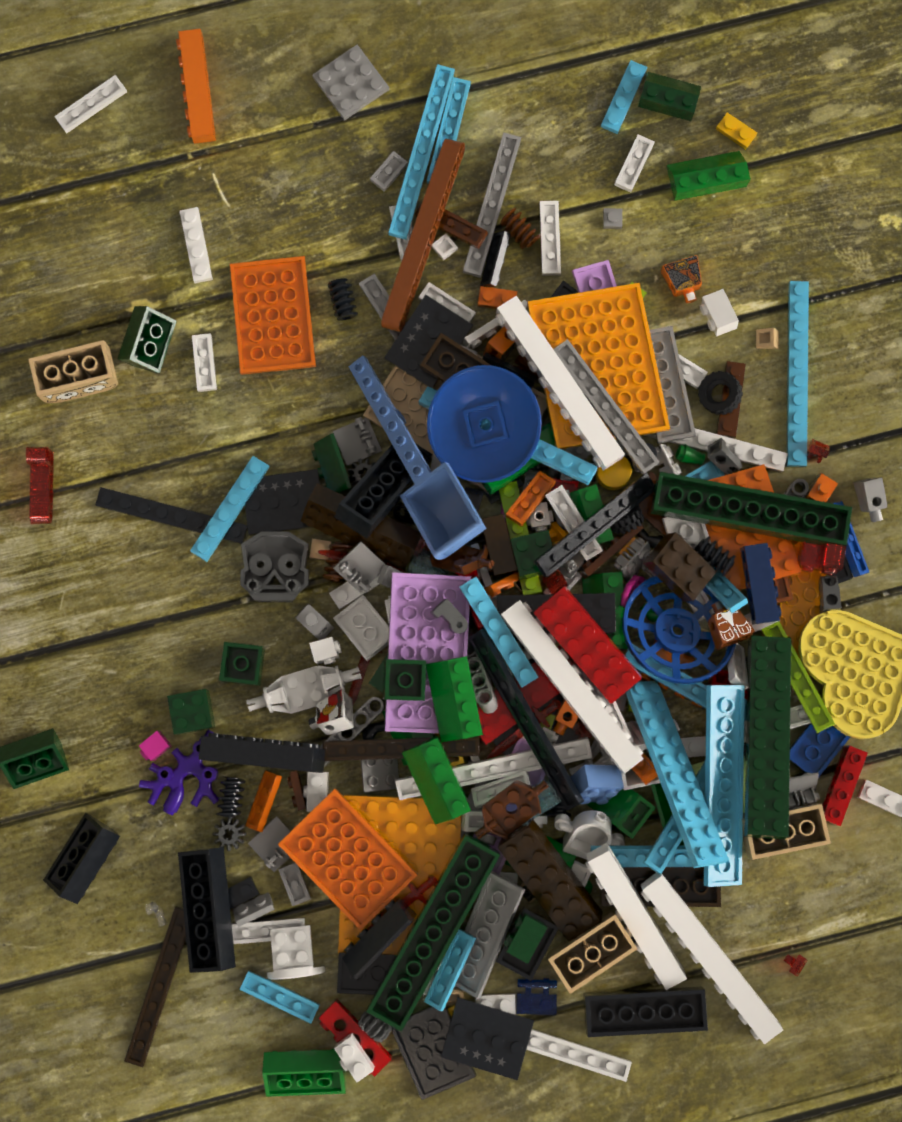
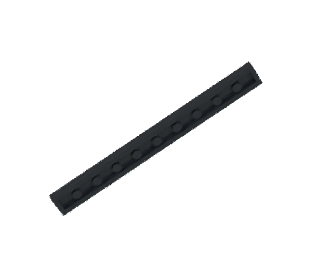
[468,628,584,811]

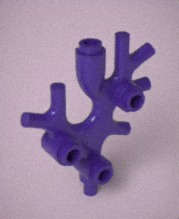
[139,729,219,816]

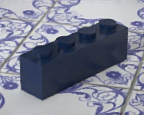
[740,543,781,625]

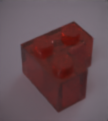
[798,542,846,576]

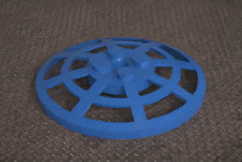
[622,576,736,684]

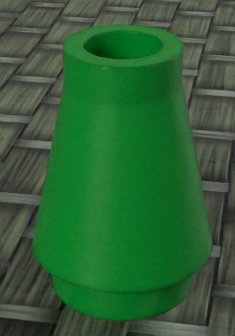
[675,444,705,465]

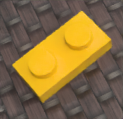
[716,112,757,150]

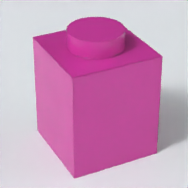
[139,731,172,761]

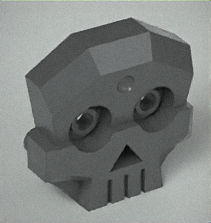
[240,532,309,602]

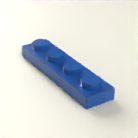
[832,501,869,577]

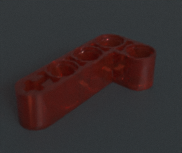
[26,447,54,524]

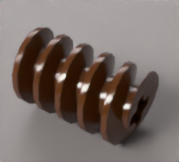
[500,207,541,249]
[322,542,353,584]

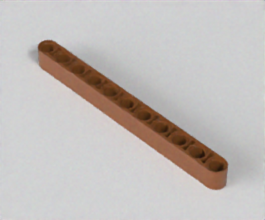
[381,138,465,332]

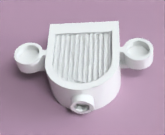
[554,810,625,860]

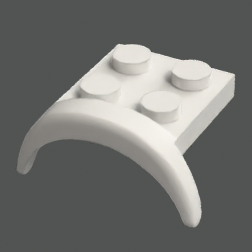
[267,925,325,980]

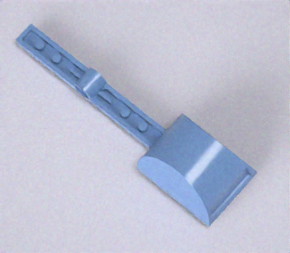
[348,355,487,560]

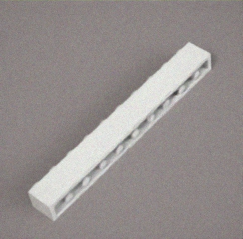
[495,296,625,471]
[501,600,644,774]
[640,872,783,1044]

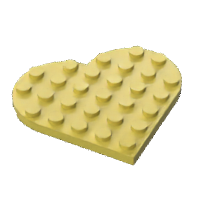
[798,610,902,739]

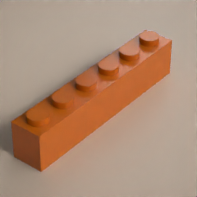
[176,29,216,144]

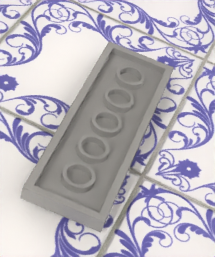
[650,326,696,444]
[455,871,525,999]

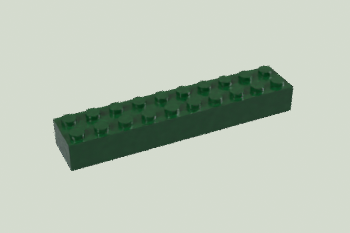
[650,472,852,549]
[744,636,791,839]
[366,832,500,1032]

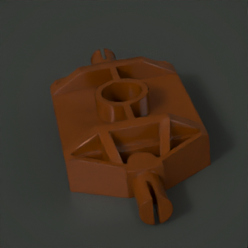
[425,544,494,575]
[474,780,549,839]

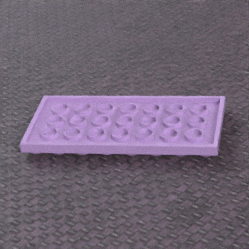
[385,573,471,733]

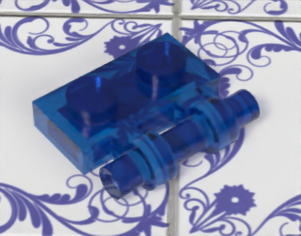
[516,978,557,1015]

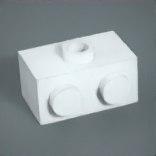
[700,289,739,337]
[309,637,342,665]
[303,772,329,812]
[334,1033,375,1082]

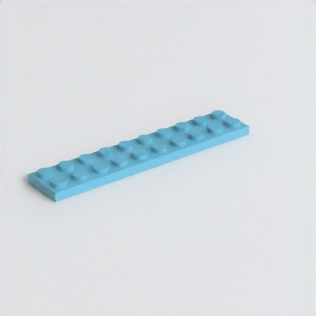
[625,680,729,868]
[704,685,745,887]

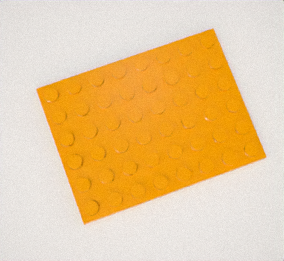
[527,283,670,449]
[338,795,461,958]

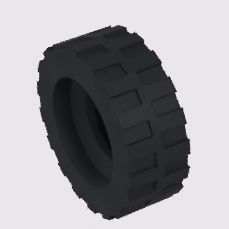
[698,371,743,415]

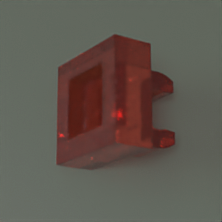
[808,439,830,463]
[543,570,568,594]
[572,720,593,739]
[784,954,808,977]

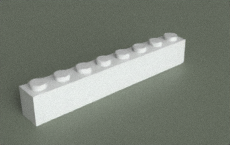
[586,843,687,990]

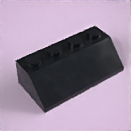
[43,813,120,904]
[342,898,417,980]

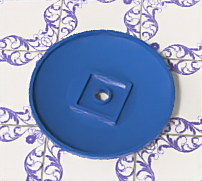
[427,365,542,483]

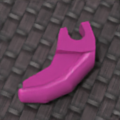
[620,575,646,607]

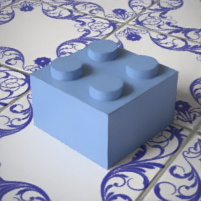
[571,764,624,805]

